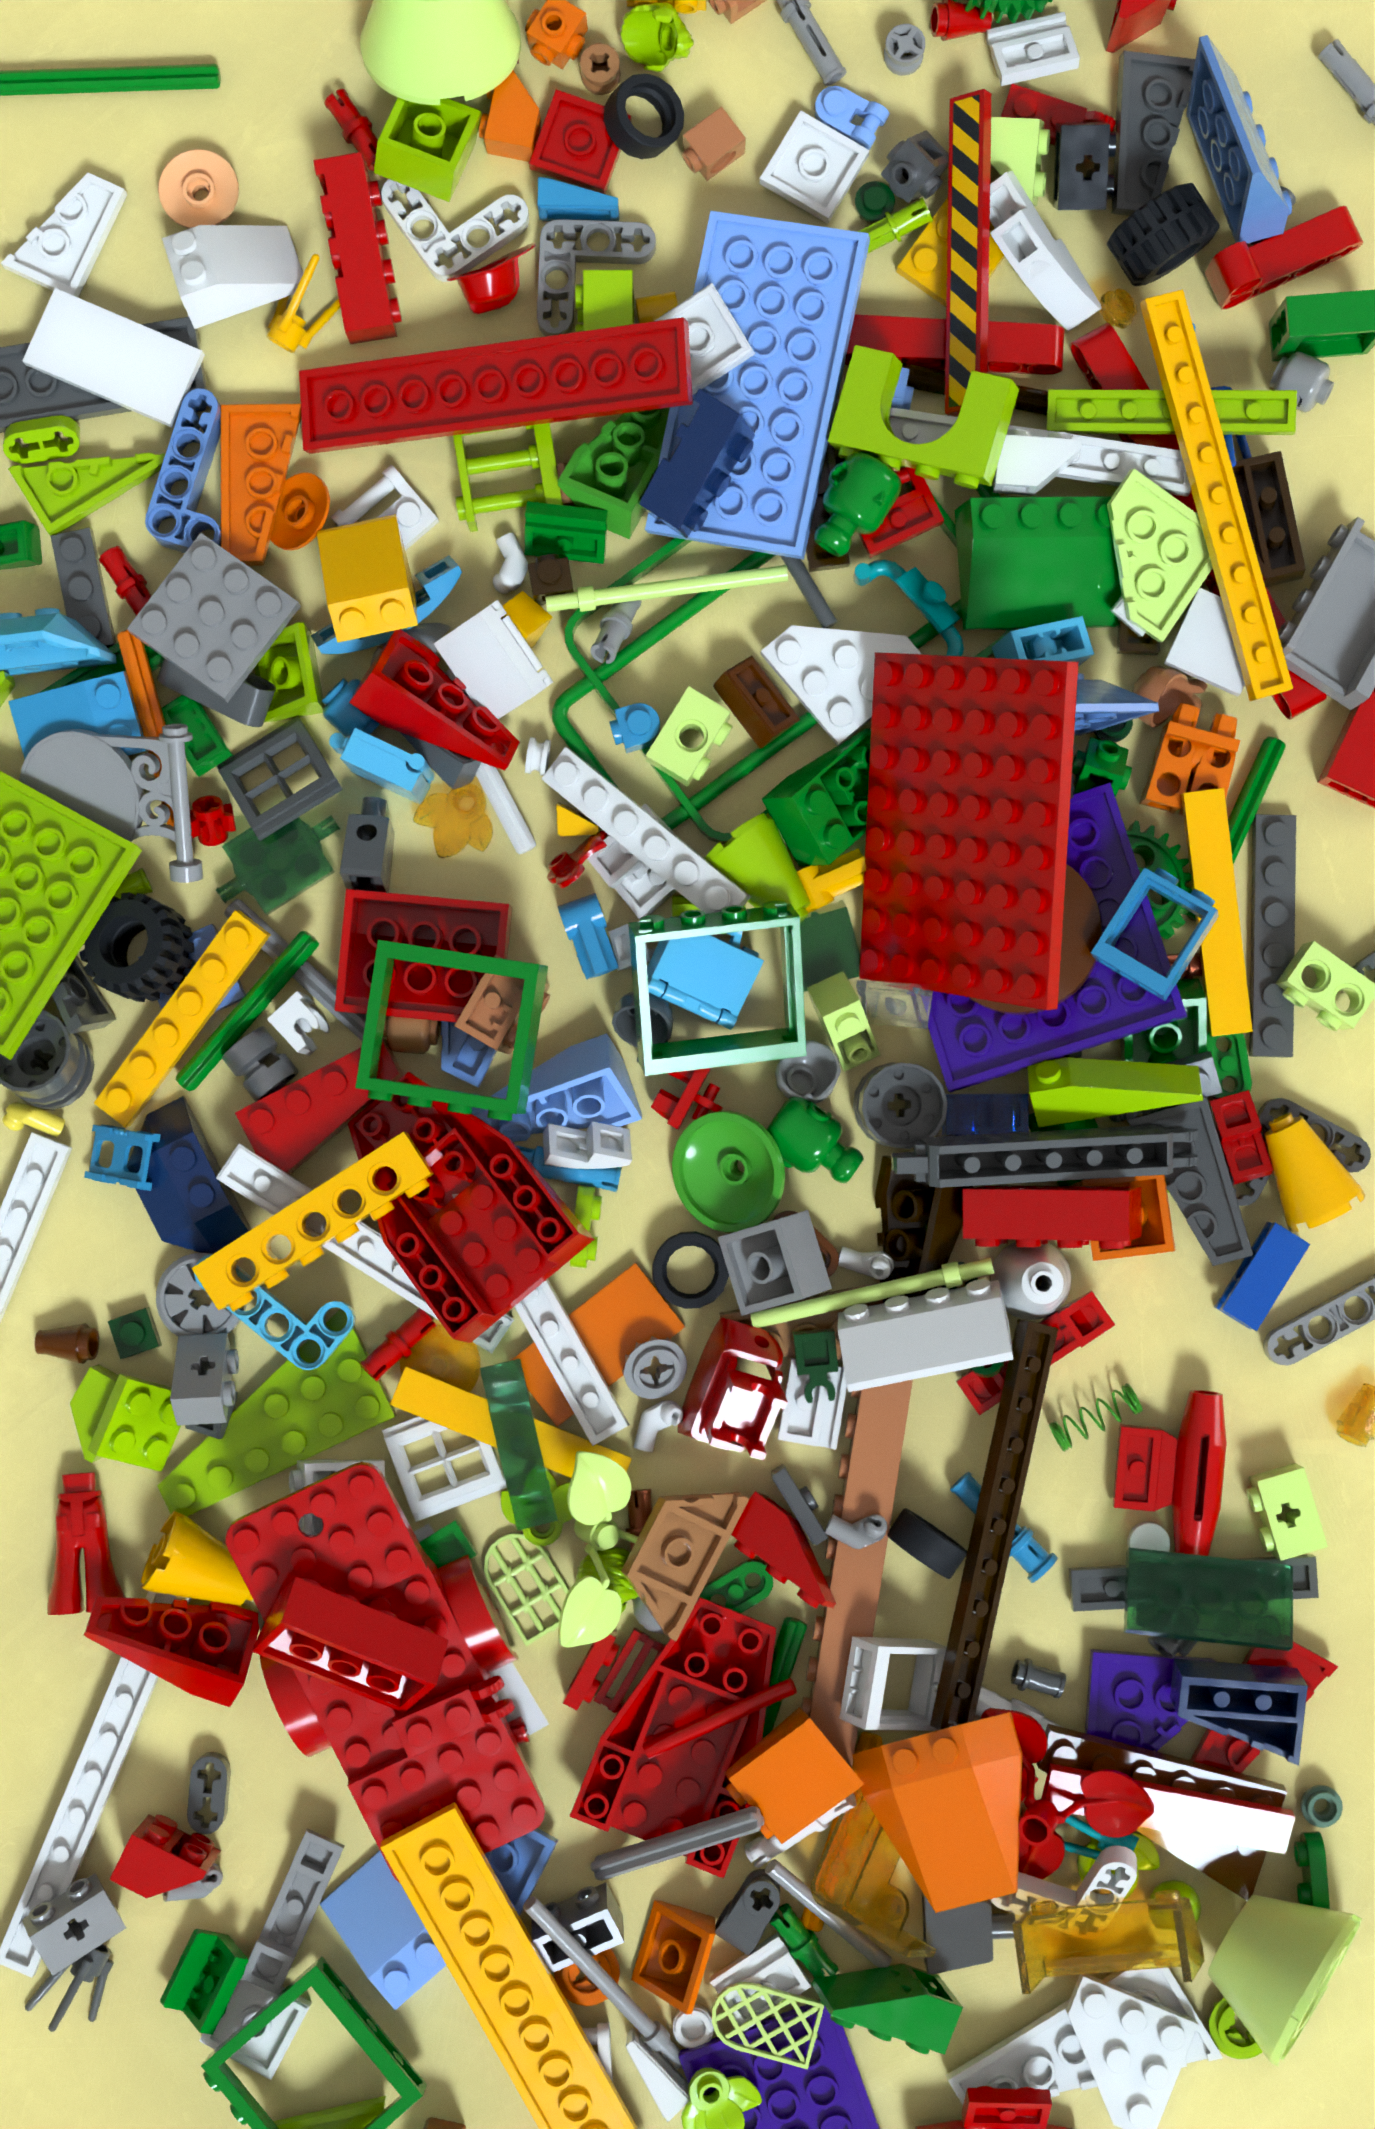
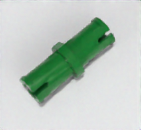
[769,1903,839,1978]

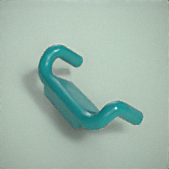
[853,559,964,656]

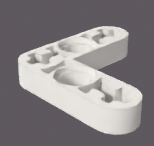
[381,179,529,282]
[991,1846,1137,1937]

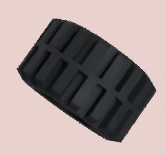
[1107,183,1220,286]
[80,892,194,1002]

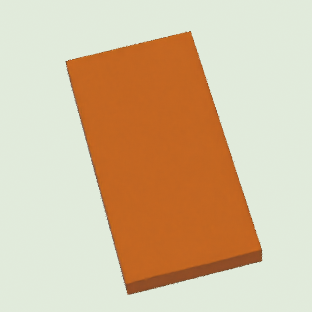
[508,1263,685,1427]

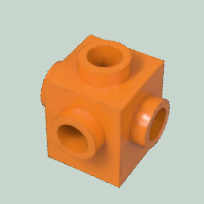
[525,0,588,70]

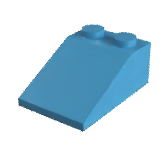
[8,671,148,759]

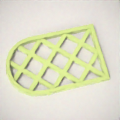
[712,1982,824,2070]

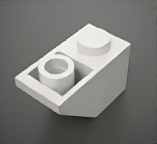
[993,429,1082,495]

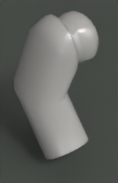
[824,1514,887,1549]
[162,1863,223,1902]

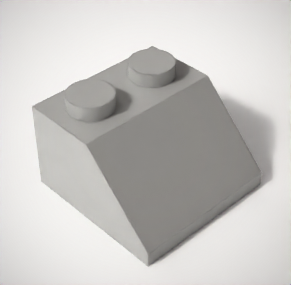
[718,1210,832,1316]

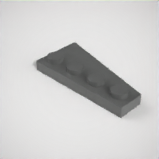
[1127,1097,1253,1266]

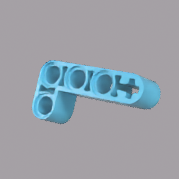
[194,1254,356,1370]

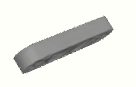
[1263,1274,1375,1366]

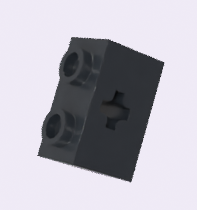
[1053,122,1116,210]

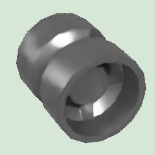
[222,1026,299,1102]

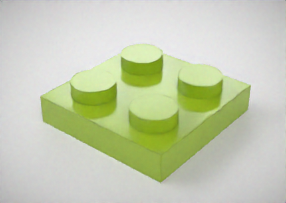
[88,1374,181,1472]

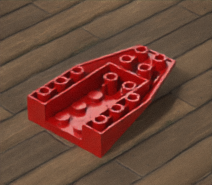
[347,1072,595,1343]

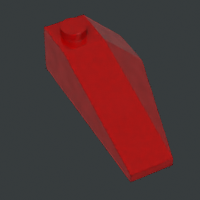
[83,1597,259,1707]

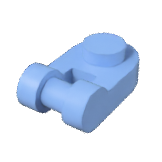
[815,86,890,150]

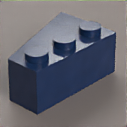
[639,388,755,539]
[1170,1659,1308,1766]

